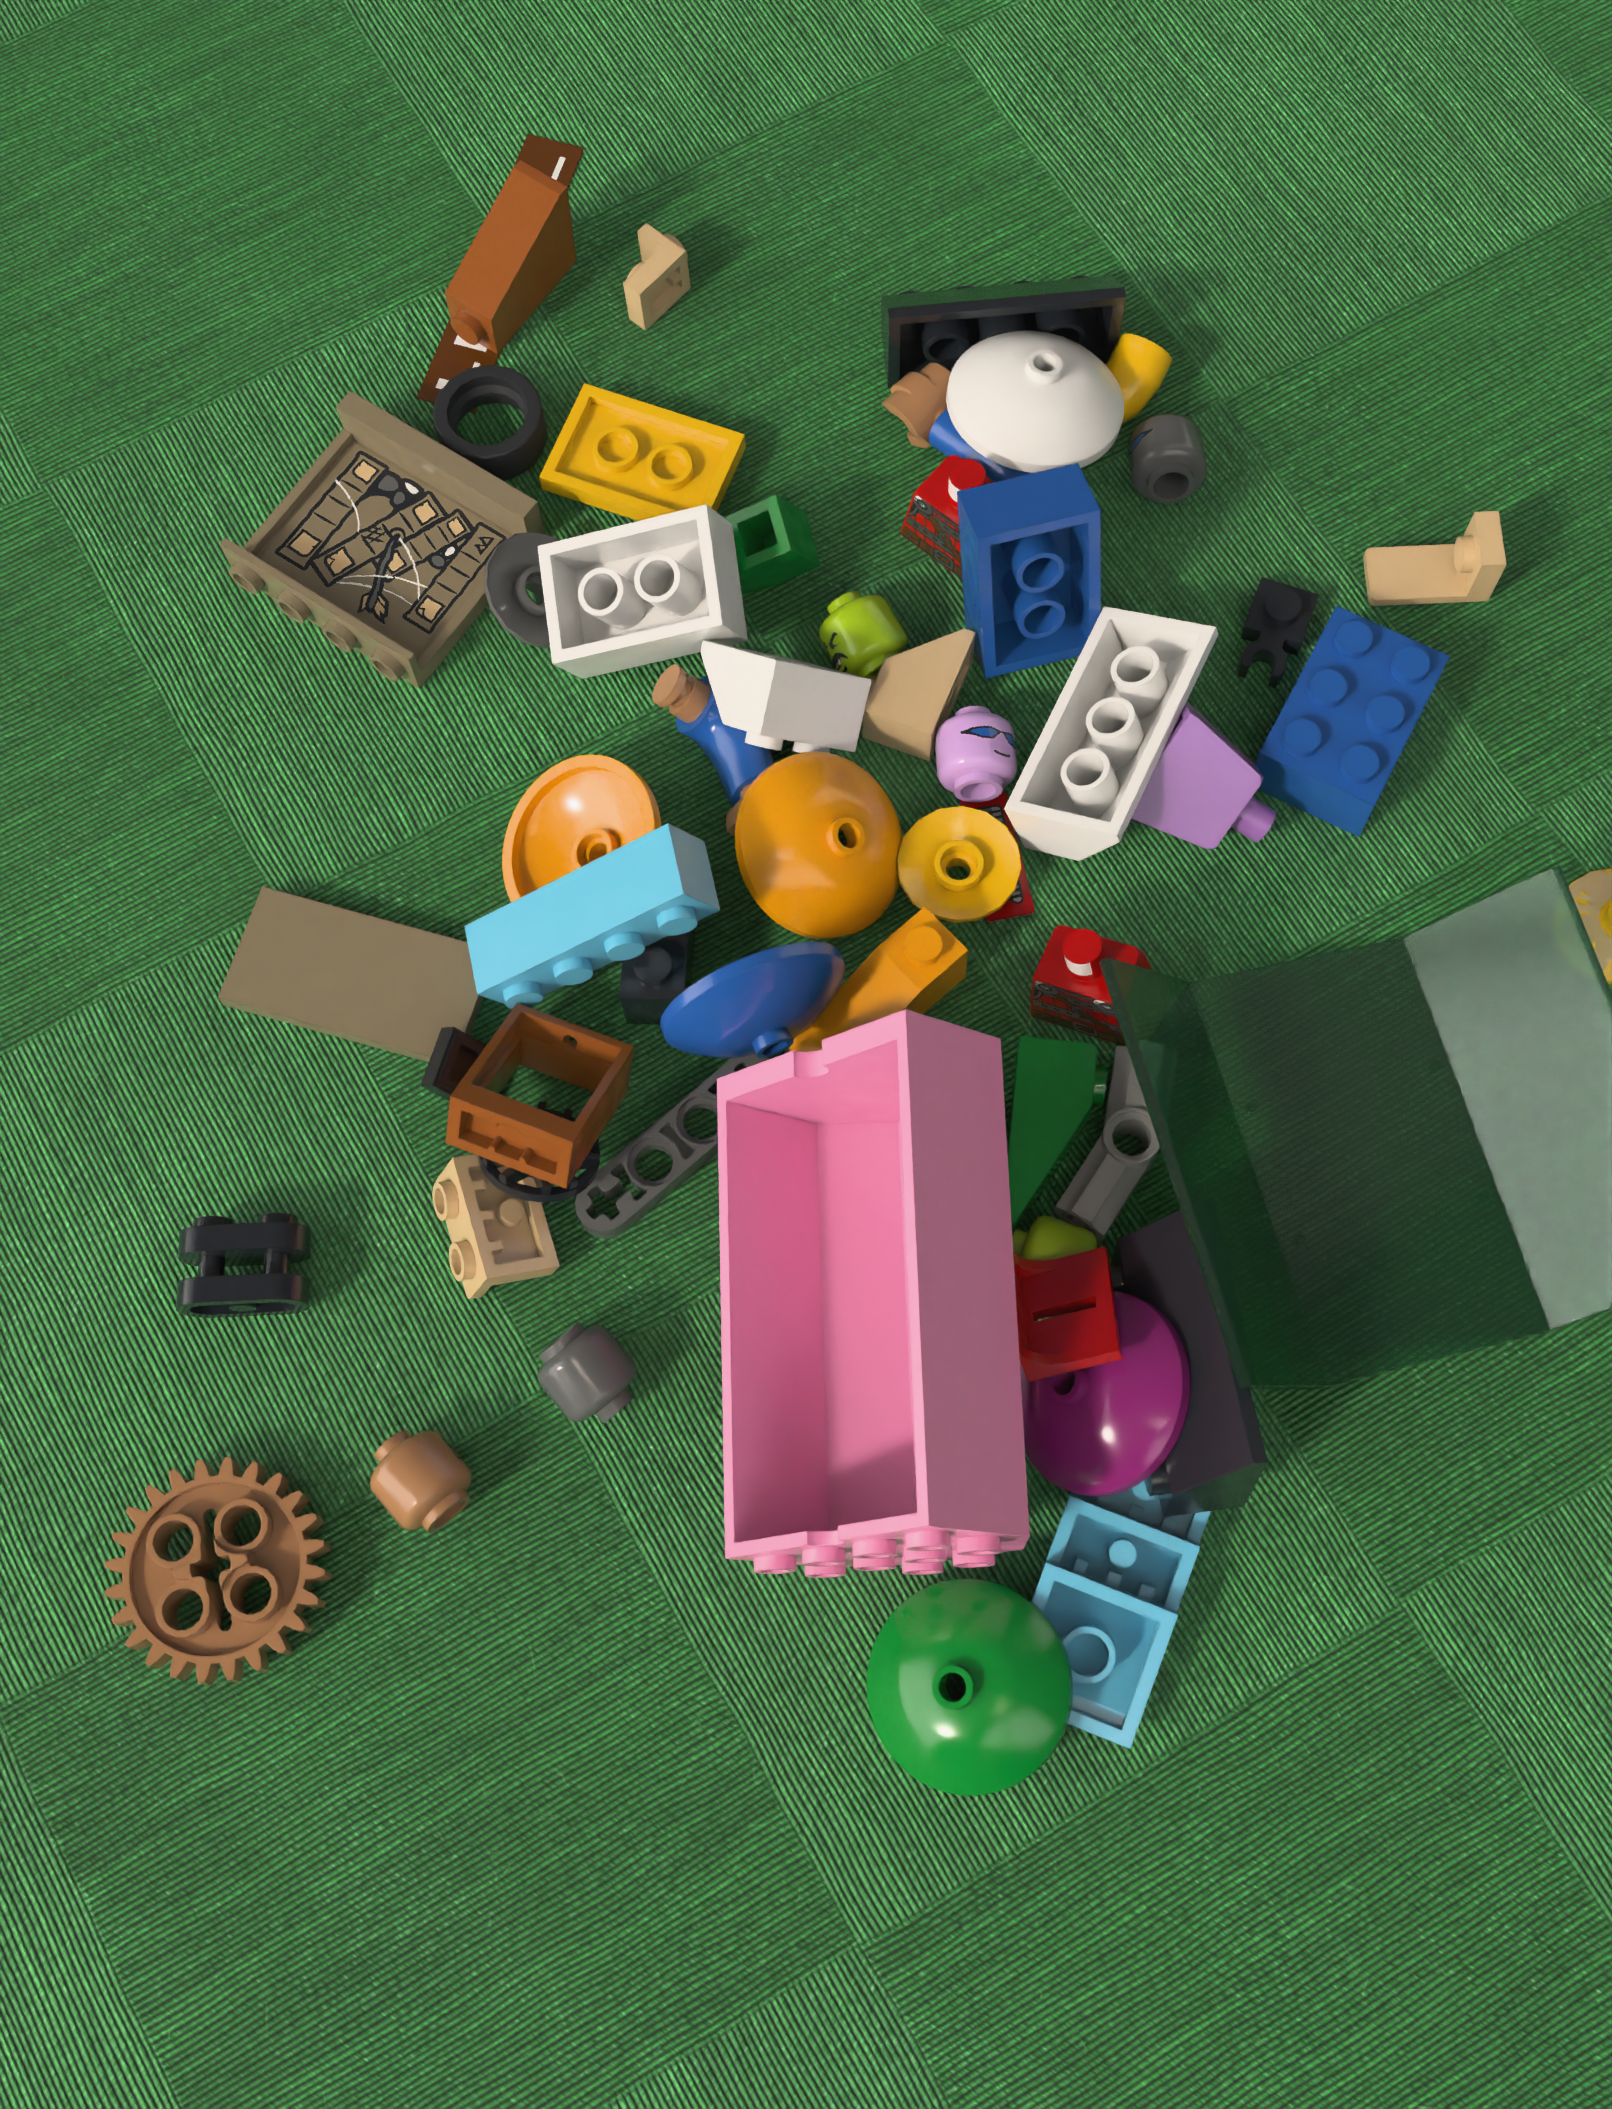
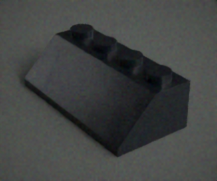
[881,275,1126,389]
[1110,1202,1267,1517]

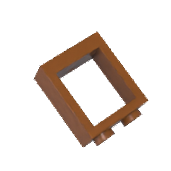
[446,1003,634,1189]

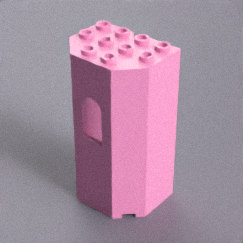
[717,1009,1030,1578]

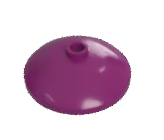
[1020,1291,1190,1496]

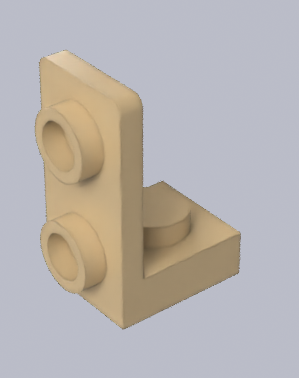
[1363,511,1507,606]

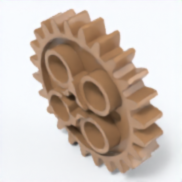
[104,1457,332,1685]

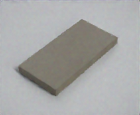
[218,886,484,1062]

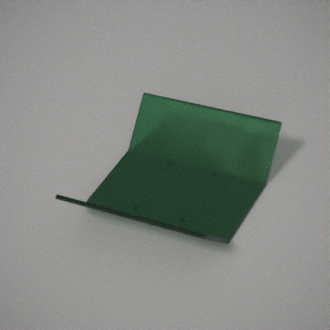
[1099,866,1612,1390]

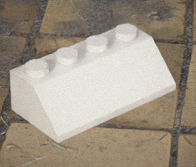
[1004,606,1218,861]

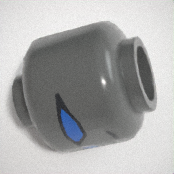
[1127,414,1207,504]

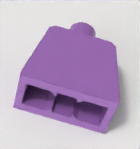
[1131,702,1276,850]

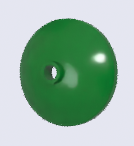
[867,1578,1073,1796]

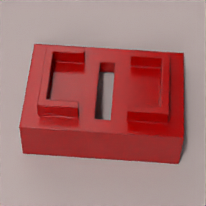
[1013,1247,1123,1382]

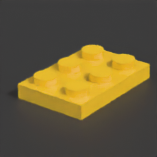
[539,383,746,521]

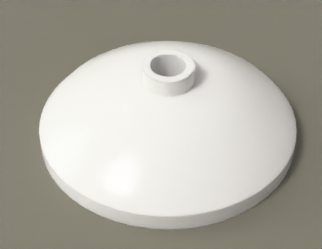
[946,331,1124,473]

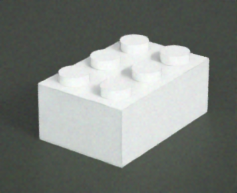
[538,504,748,679]

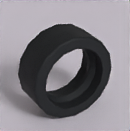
[433,365,548,481]

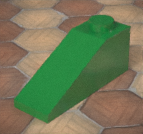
[724,494,821,595]
[1007,1035,1107,1237]

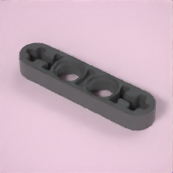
[575,1054,769,1239]

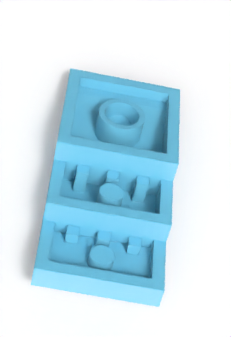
[1031,1480,1211,1749]

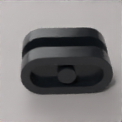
[176,1213,311,1318]

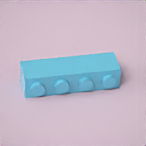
[464,823,720,1009]

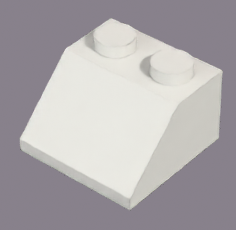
[700,640,871,753]

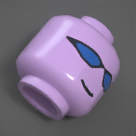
[935,706,1017,802]

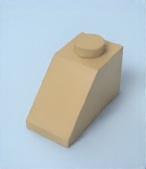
[863,628,976,762]

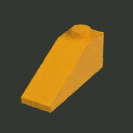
[784,906,968,1053]

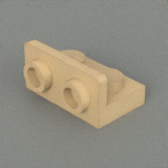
[432,1154,560,1299]

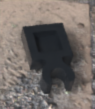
[1238,577,1319,688]

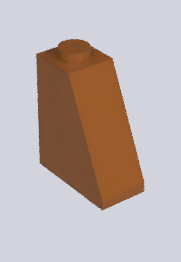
[445,160,577,355]

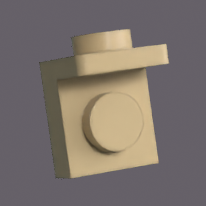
[623,223,691,331]

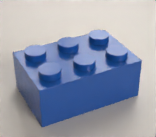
[957,463,1101,679]
[1255,606,1450,837]

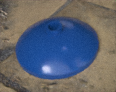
[660,942,846,1058]

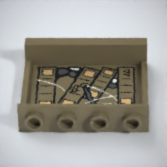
[220,391,545,689]

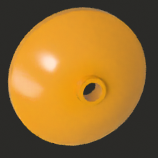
[735,752,903,939]
[502,754,661,902]

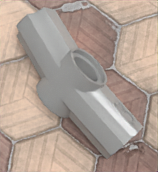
[1054,1043,1171,1241]

